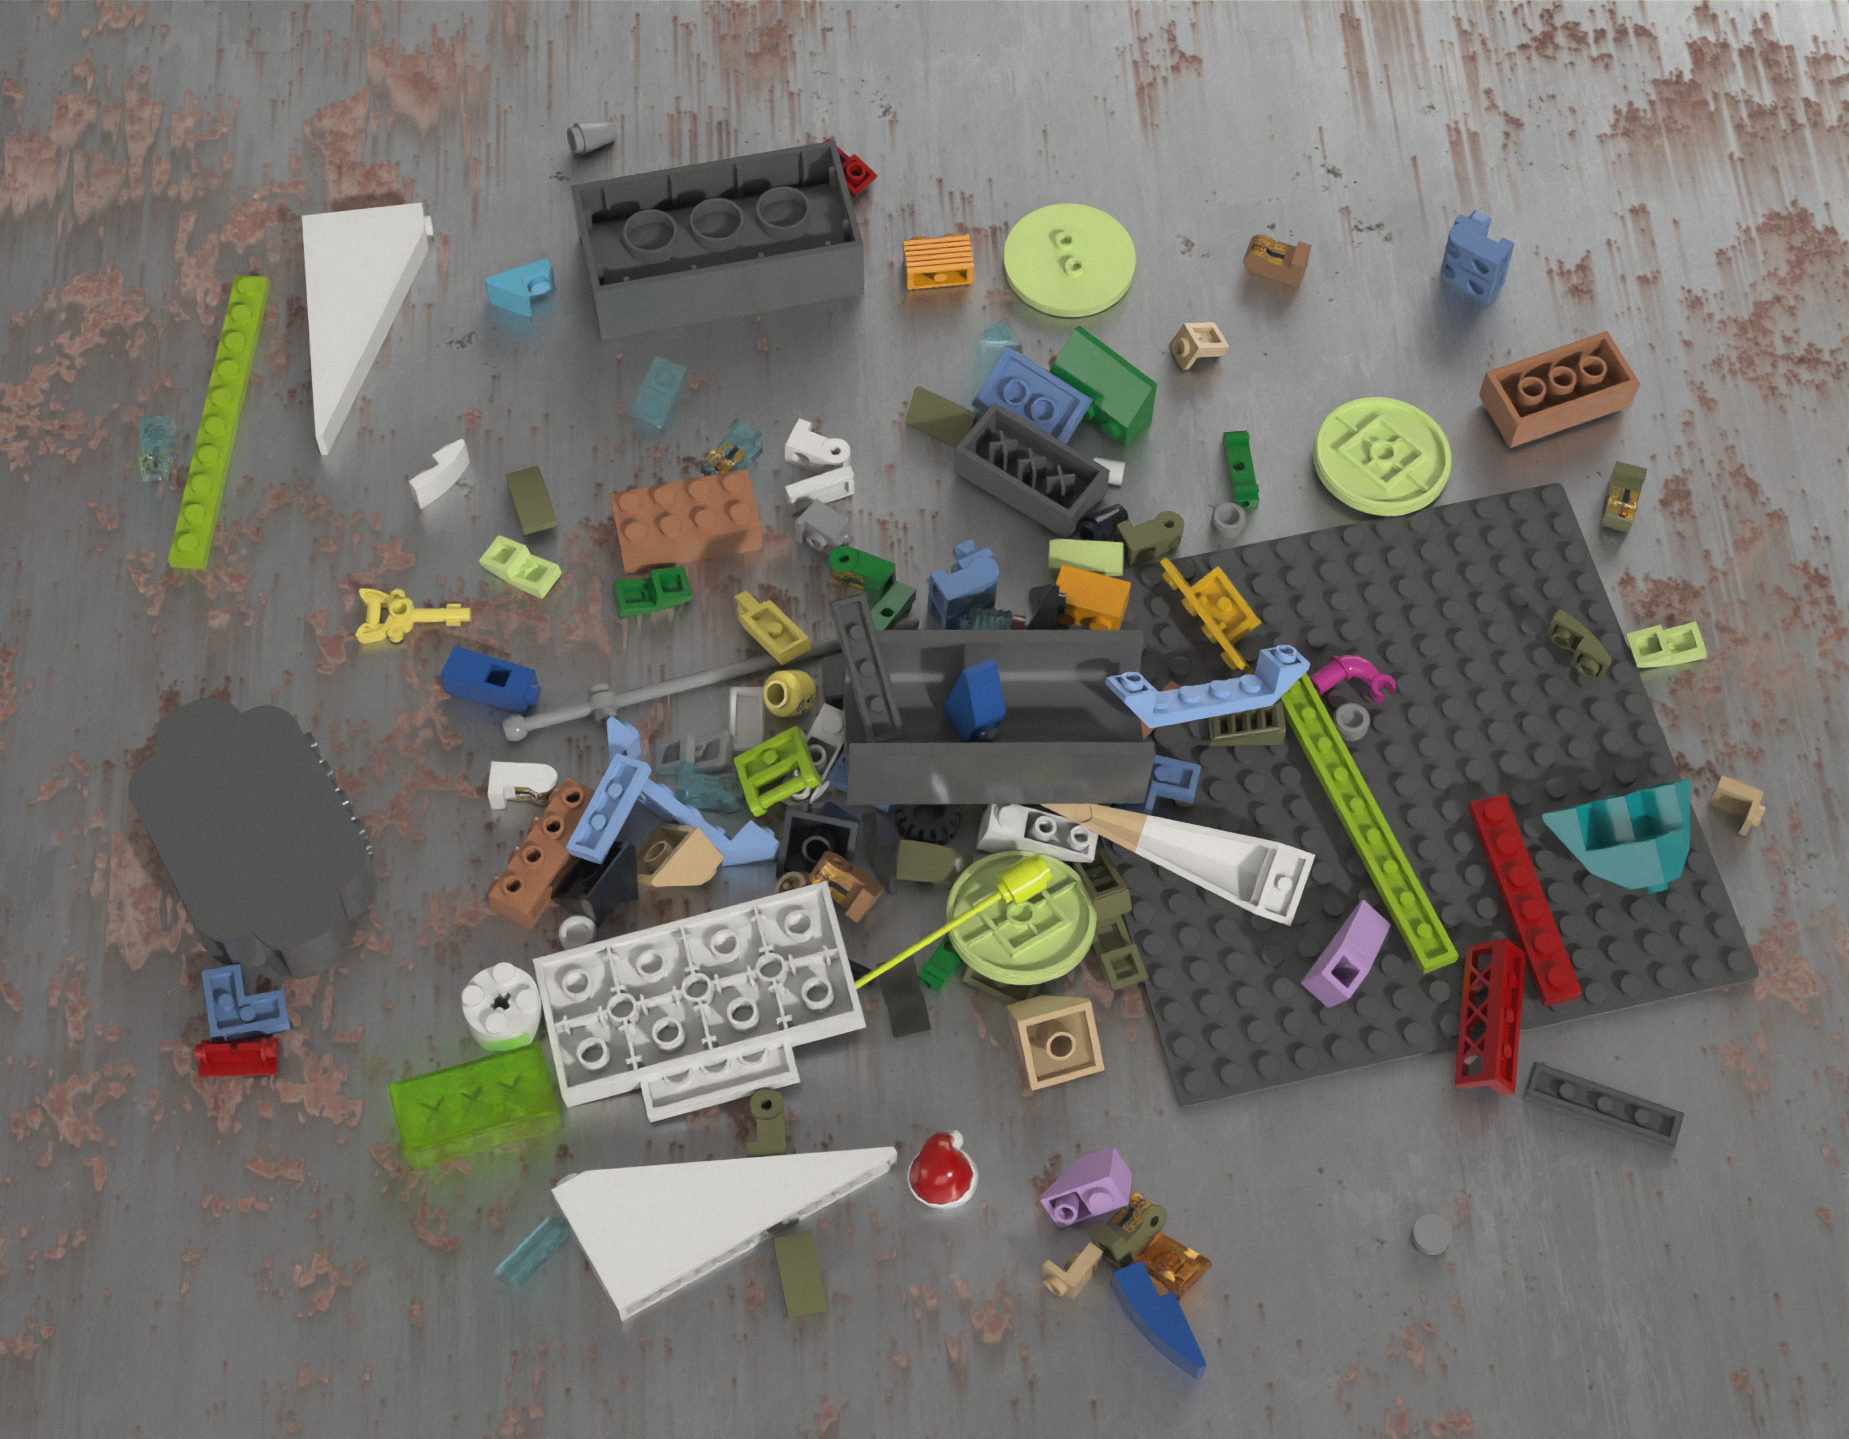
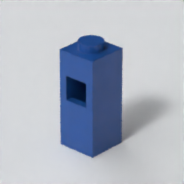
[440,645,541,717]

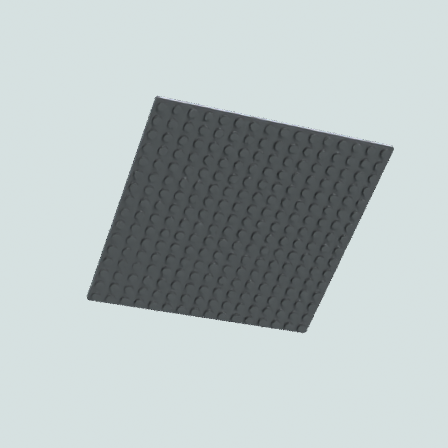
[1029,483,1759,1108]

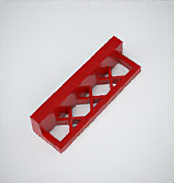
[1454,938,1526,1096]

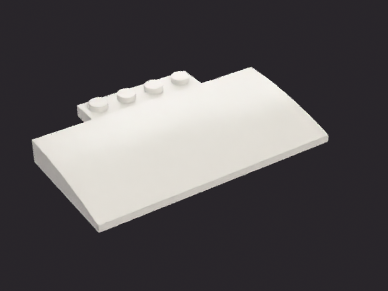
[533,881,866,1123]

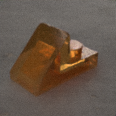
[1133,1232,1213,1301]

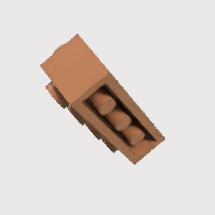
[488,777,595,931]

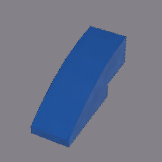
[1110,1261,1207,1379]

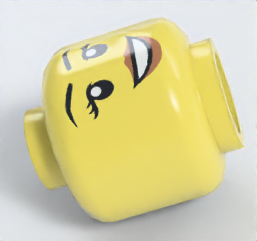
[763,670,817,717]

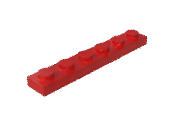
[1468,794,1582,1007]

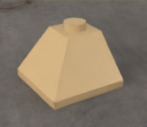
[636,822,724,887]
[1006,995,1105,1091]

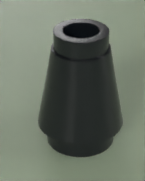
[1077,504,1129,541]

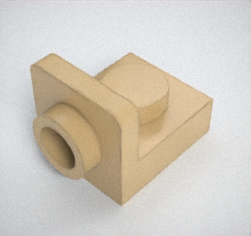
[1169,322,1230,370]
[1041,1242,1103,1301]

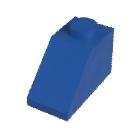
[942,659,1006,743]

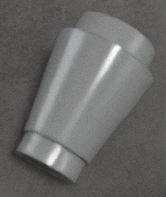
[567,121,618,155]

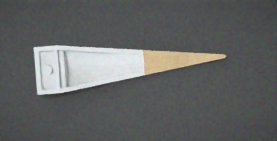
[1040,804,1315,926]

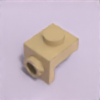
[1708,775,1766,836]

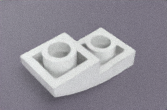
[409,438,470,509]

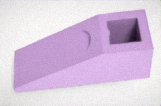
[1301,900,1391,1008]

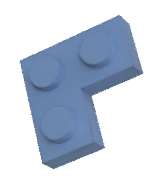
[1115,755,1202,816]
[201,964,290,1044]

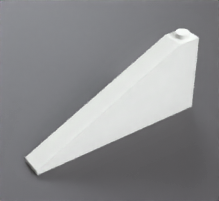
[302,202,434,455]
[551,1146,897,1322]

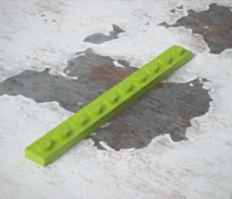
[168,275,271,570]
[1277,672,1459,975]

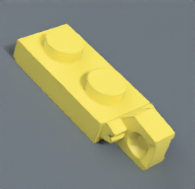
[734,590,811,665]

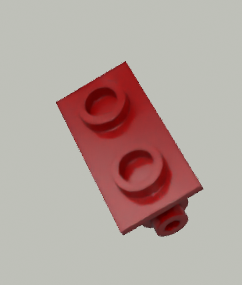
[195,1038,279,1077]

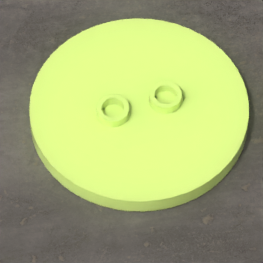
[1003,203,1136,317]
[1313,397,1452,516]
[946,850,1097,985]

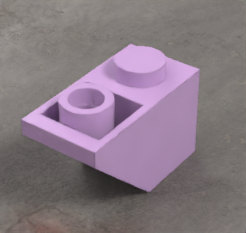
[1040,1146,1132,1228]

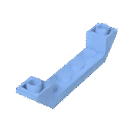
[1105,644,1310,729]
[607,716,779,867]

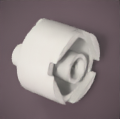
[462,962,544,1053]

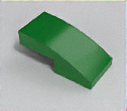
[612,567,692,618]

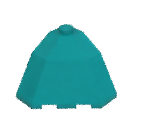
[1542,779,1690,893]

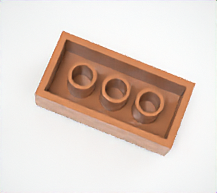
[1479,331,1640,448]
[609,469,763,575]

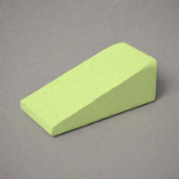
[1048,539,1124,582]

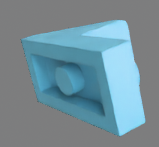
[484,258,556,318]

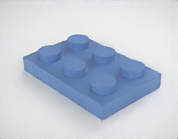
[971,346,1093,444]

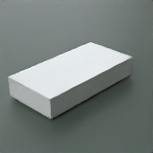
[785,465,855,514]
[728,687,766,757]

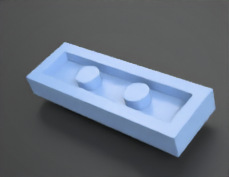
[565,753,652,865]

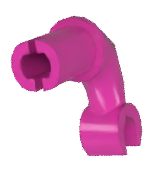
[1309,655,1396,704]

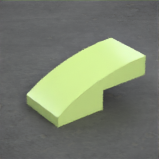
[479,535,562,599]
[1626,621,1707,668]

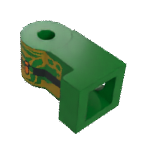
[828,546,896,605]

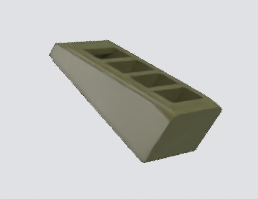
[1208,701,1286,746]
[1069,847,1132,922]

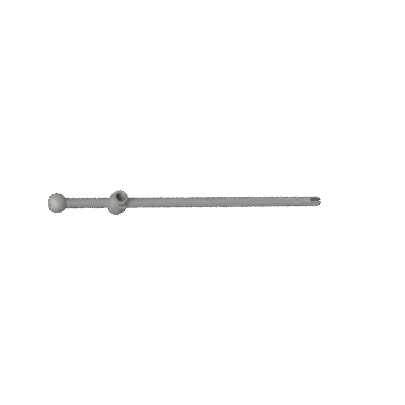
[502,616,920,742]

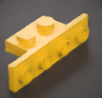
[1159,557,1262,675]

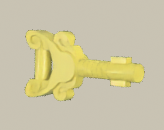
[356,588,471,644]

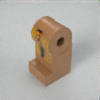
[1243,235,1312,288]
[808,851,885,923]

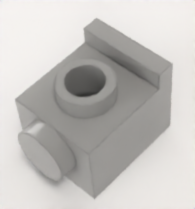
[795,498,851,555]

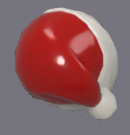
[907,1130,979,1211]

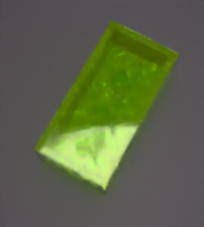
[387,1042,563,1172]

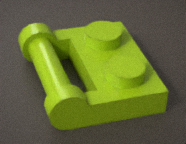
[733,725,822,817]

